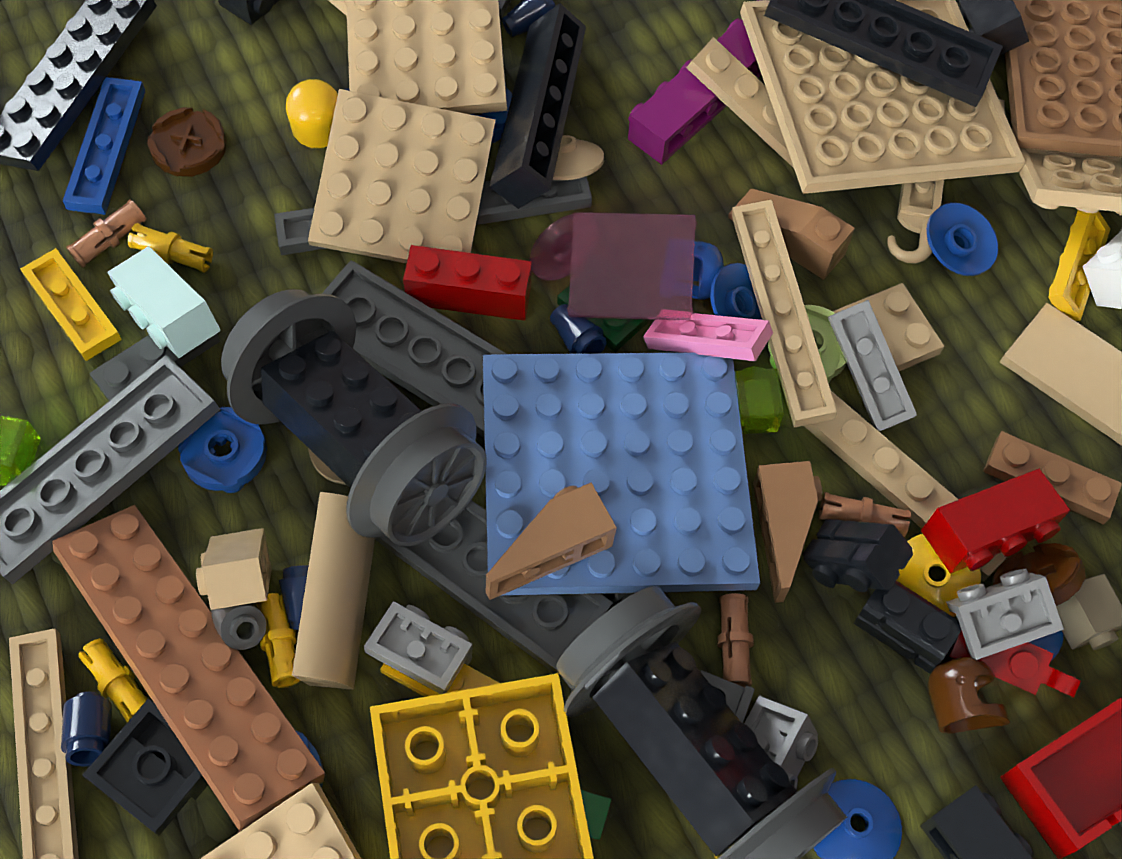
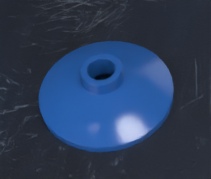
[926,203,998,276]
[711,263,762,320]
[813,779,902,859]

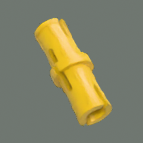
[128,223,213,273]
[255,593,301,688]
[78,638,148,723]

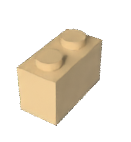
[196,528,272,610]

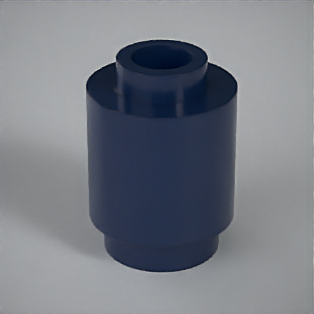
[61,692,112,767]

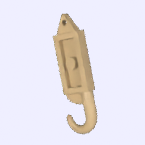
[888,180,944,264]

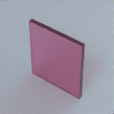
[567,212,697,321]

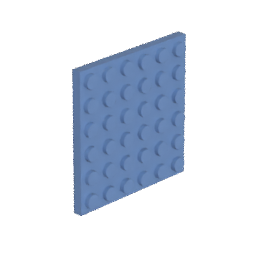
[483,353,760,596]

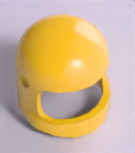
[286,79,338,148]

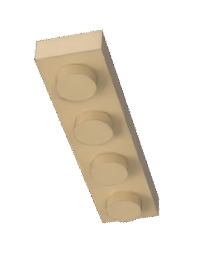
[686,37,794,168]

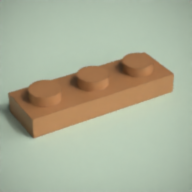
[983,431,1122,525]

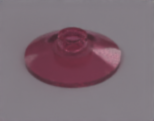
[529,213,599,281]

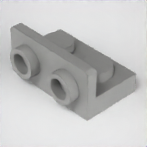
[946,569,1064,660]
[364,601,473,694]
[744,696,818,789]

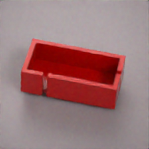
[1000,697,1122,859]

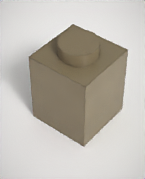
[1056,574,1122,650]

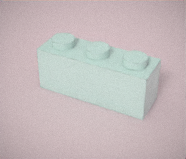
[107,246,221,358]

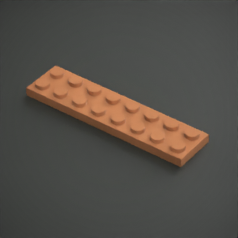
[52,505,325,831]

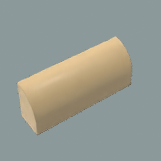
[292,492,375,690]

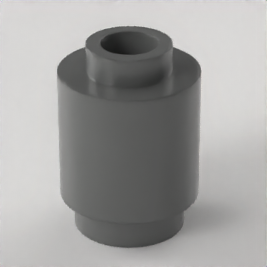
[211,603,266,650]

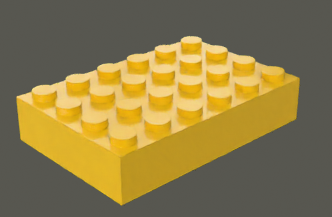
[370,673,594,859]

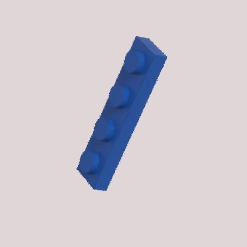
[63,77,145,215]

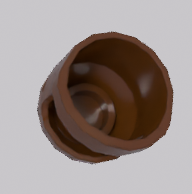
[928,657,1011,734]

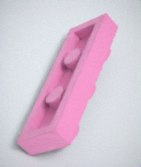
[643,310,773,361]

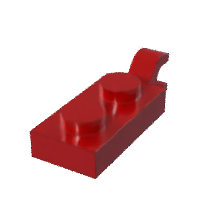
[948,630,1081,697]

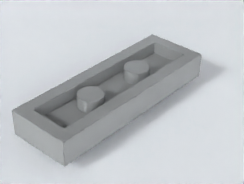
[828,300,917,431]

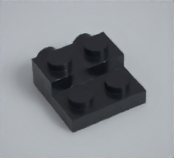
[83,698,208,836]

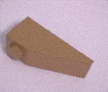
[728,189,855,280]
[753,461,822,603]
[486,482,617,600]

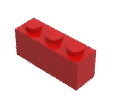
[403,245,532,321]
[921,468,1071,574]

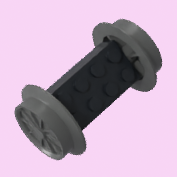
[221,289,487,546]
[556,586,848,859]

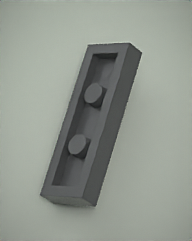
[89,334,220,401]

